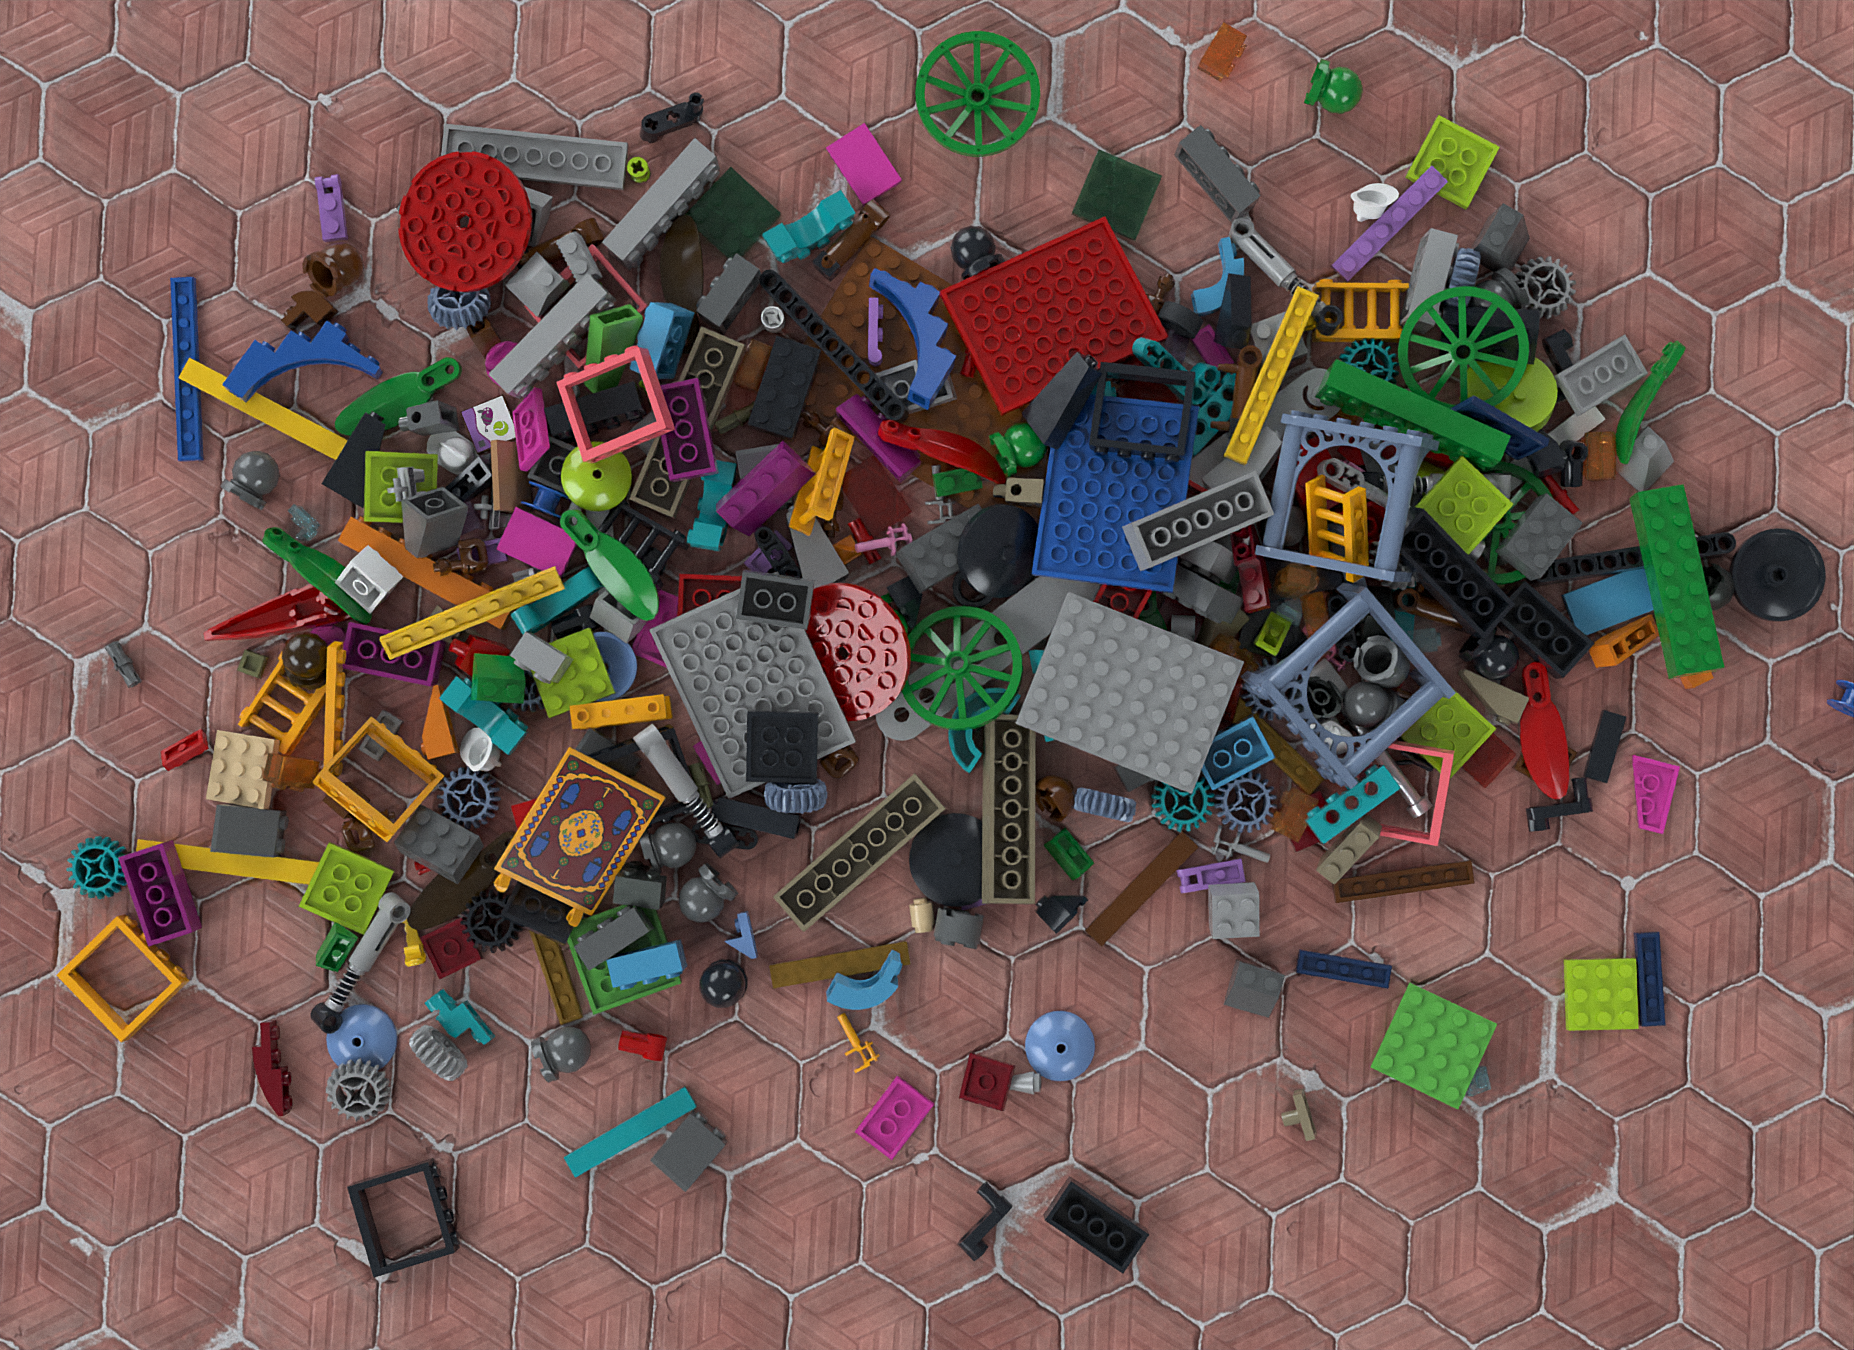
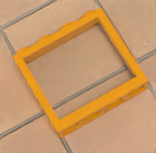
[313,716,444,842]
[56,914,190,1042]

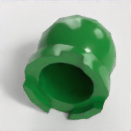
[1304,58,1363,114]
[989,421,1048,478]

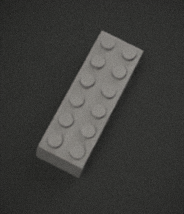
[602,138,720,271]
[489,273,617,399]
[1122,470,1274,571]

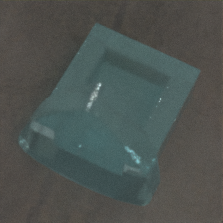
[1274,598,1302,627]

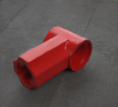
[618,1029,668,1061]

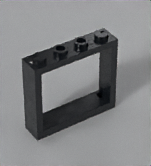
[1089,362,1196,463]
[587,724,692,830]
[347,1158,460,1278]

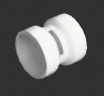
[761,306,785,333]

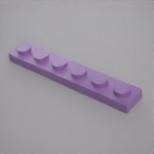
[1331,166,1448,282]

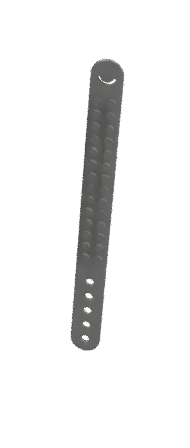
[876,368,1341,741]

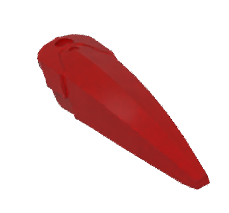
[203,584,353,641]

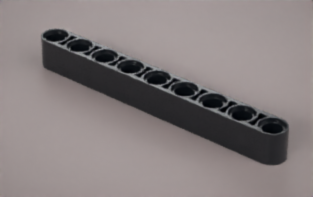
[759,269,909,423]
[1526,532,1736,587]

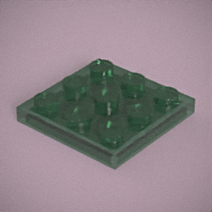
[1071,150,1162,241]
[685,167,781,259]

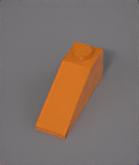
[1589,614,1659,668]
[421,685,460,759]

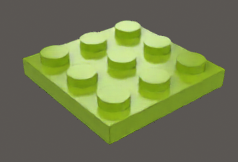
[1405,115,1500,210]
[364,451,438,523]
[1415,456,1513,555]
[531,628,616,718]
[1400,688,1496,778]
[298,842,395,935]
[1564,958,1639,1031]

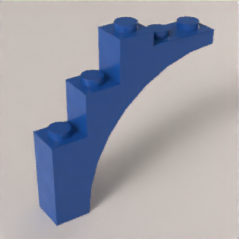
[869,268,956,410]
[222,321,383,403]

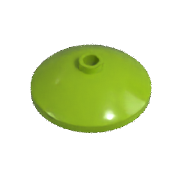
[561,441,632,512]

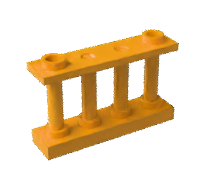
[1312,279,1409,343]
[788,427,855,536]
[1306,474,1369,583]
[238,652,326,755]
[570,694,673,730]

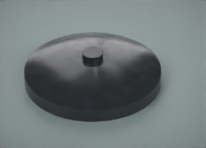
[957,504,1039,598]
[1729,528,1826,622]
[909,813,982,907]

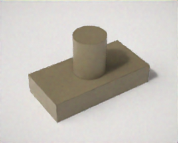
[1281,1089,1317,1141]

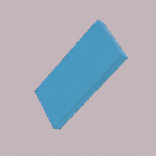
[1561,569,1654,635]

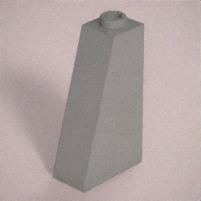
[1202,426,1283,490]
[786,505,849,588]

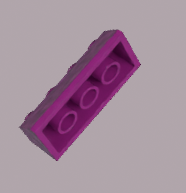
[836,394,921,483]
[716,441,816,536]

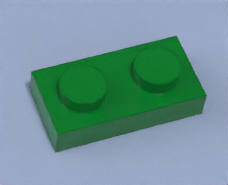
[932,468,983,497]

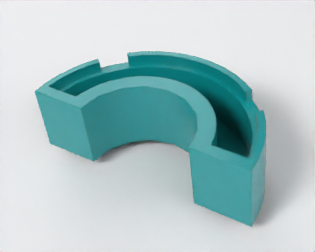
[762,190,856,263]
[687,460,736,552]
[439,676,529,755]
[948,688,1021,773]

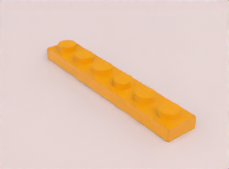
[323,641,346,778]

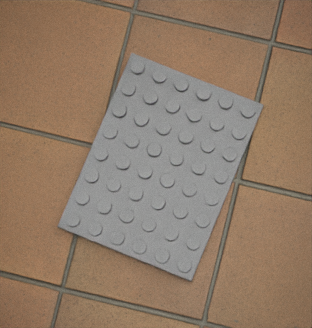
[650,571,856,799]
[1015,592,1244,794]

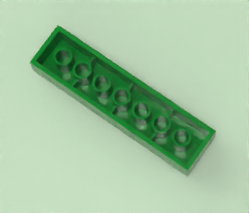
[1315,359,1511,473]
[1629,484,1725,679]

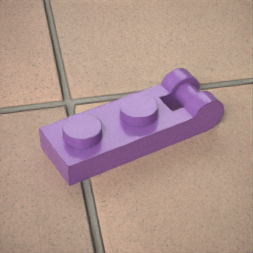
[315,174,348,242]
[868,298,883,367]
[1176,858,1246,893]

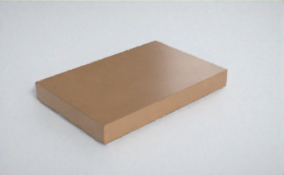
[491,440,532,513]

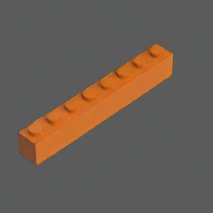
[337,516,516,630]

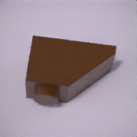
[466,316,502,359]

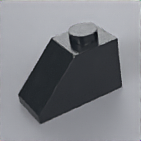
[886,576,923,630]
[1034,894,1088,934]

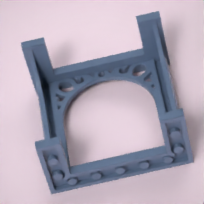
[1255,410,1439,582]
[1241,583,1456,789]

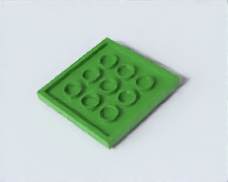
[567,905,682,1015]
[1371,983,1497,1109]

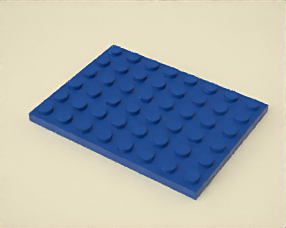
[1032,394,1199,593]

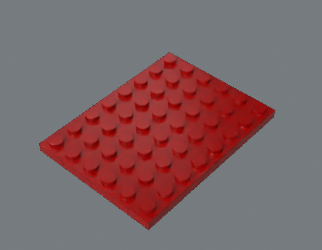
[939,216,1168,416]

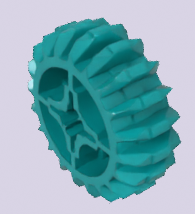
[1339,338,1399,385]
[1151,777,1215,832]
[66,836,127,899]

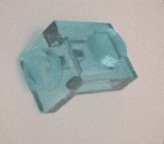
[1406,628,1442,653]
[1465,1066,1491,1097]

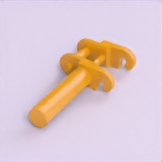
[837,1012,880,1073]

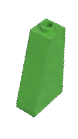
[584,304,643,393]

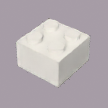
[335,545,403,614]

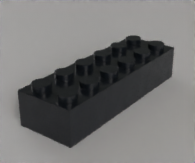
[1398,507,1515,639]

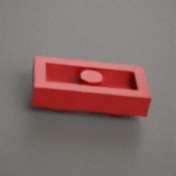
[160,729,209,771]

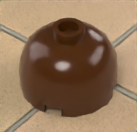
[1035,775,1075,822]

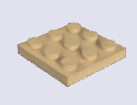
[206,730,280,810]

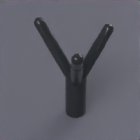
[1379,737,1434,772]

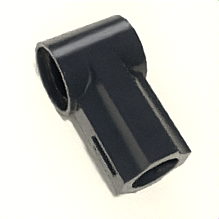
[1559,439,1588,487]
[551,604,601,640]

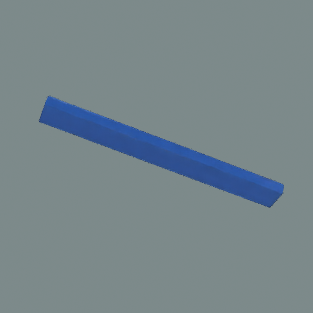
[170,277,204,462]

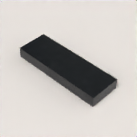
[1583,710,1626,783]

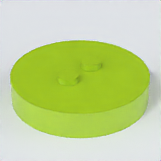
[1467,357,1557,431]

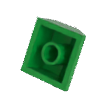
[471,653,525,704]

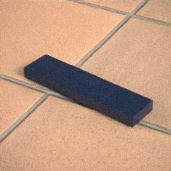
[1634,931,1666,1027]
[1295,949,1392,989]

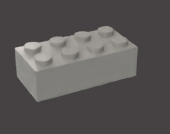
[1400,228,1459,334]

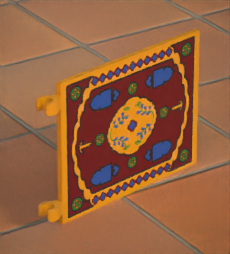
[494,747,665,927]

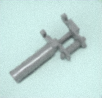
[925,465,956,524]
[1211,825,1270,863]

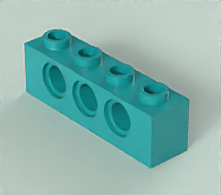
[1192,373,1236,458]
[1304,764,1401,844]

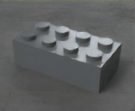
[1174,125,1261,223]
[896,504,982,594]

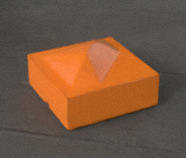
[832,535,862,565]

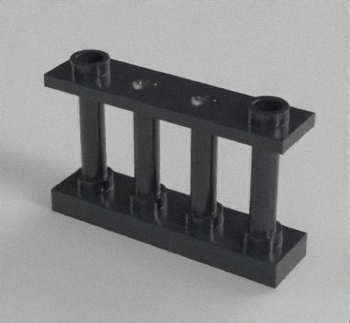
[588,499,689,593]

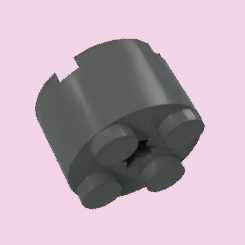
[933,908,984,949]

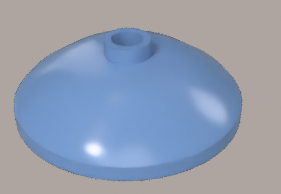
[593,632,637,702]
[326,1004,397,1070]
[1025,1011,1095,1081]

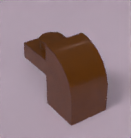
[281,291,339,331]

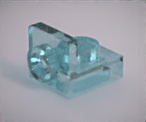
[288,504,320,542]

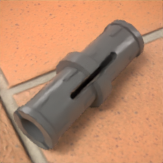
[105,641,142,688]

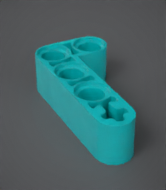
[1132,337,1221,405]
[510,566,604,634]

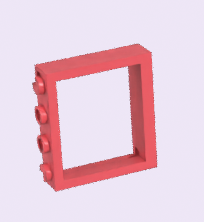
[524,244,648,370]
[556,345,675,463]
[1353,739,1455,846]

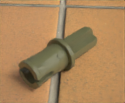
[715,401,755,434]
[688,762,713,808]

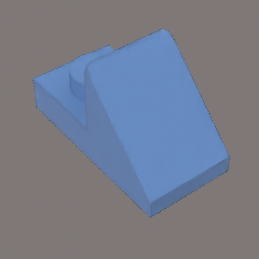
[724,911,758,959]

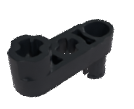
[639,92,704,143]
[1542,329,1573,403]
[754,524,801,578]
[1326,592,1359,662]
[1525,777,1593,832]
[957,1181,1013,1261]

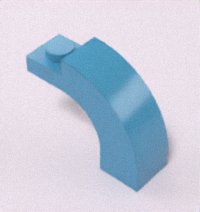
[1191,237,1244,317]
[826,950,903,1010]

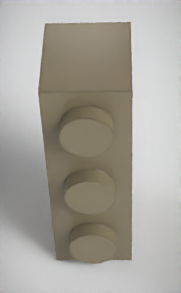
[1316,814,1382,885]

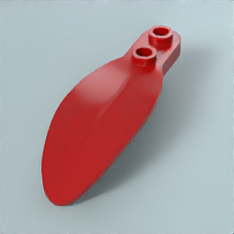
[877,420,1006,484]
[1520,662,1569,799]

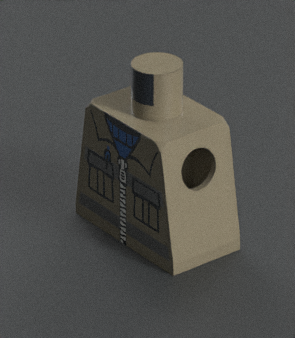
[993,478,1045,508]

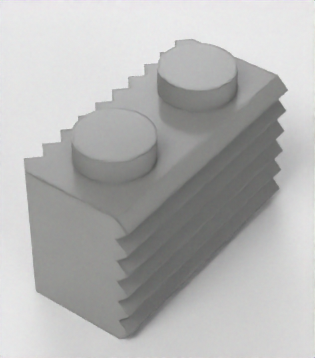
[556,231,602,283]

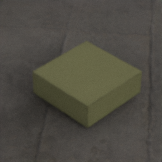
[237,649,269,679]

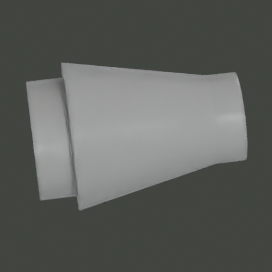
[1010,1071,1041,1095]

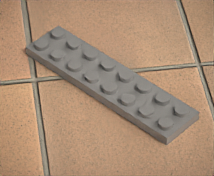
[441,124,629,190]

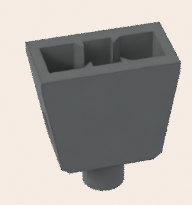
[399,400,459,436]

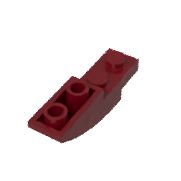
[1230,523,1271,614]
[252,1020,293,1117]

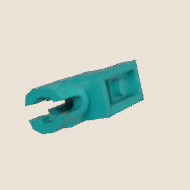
[424,989,496,1045]

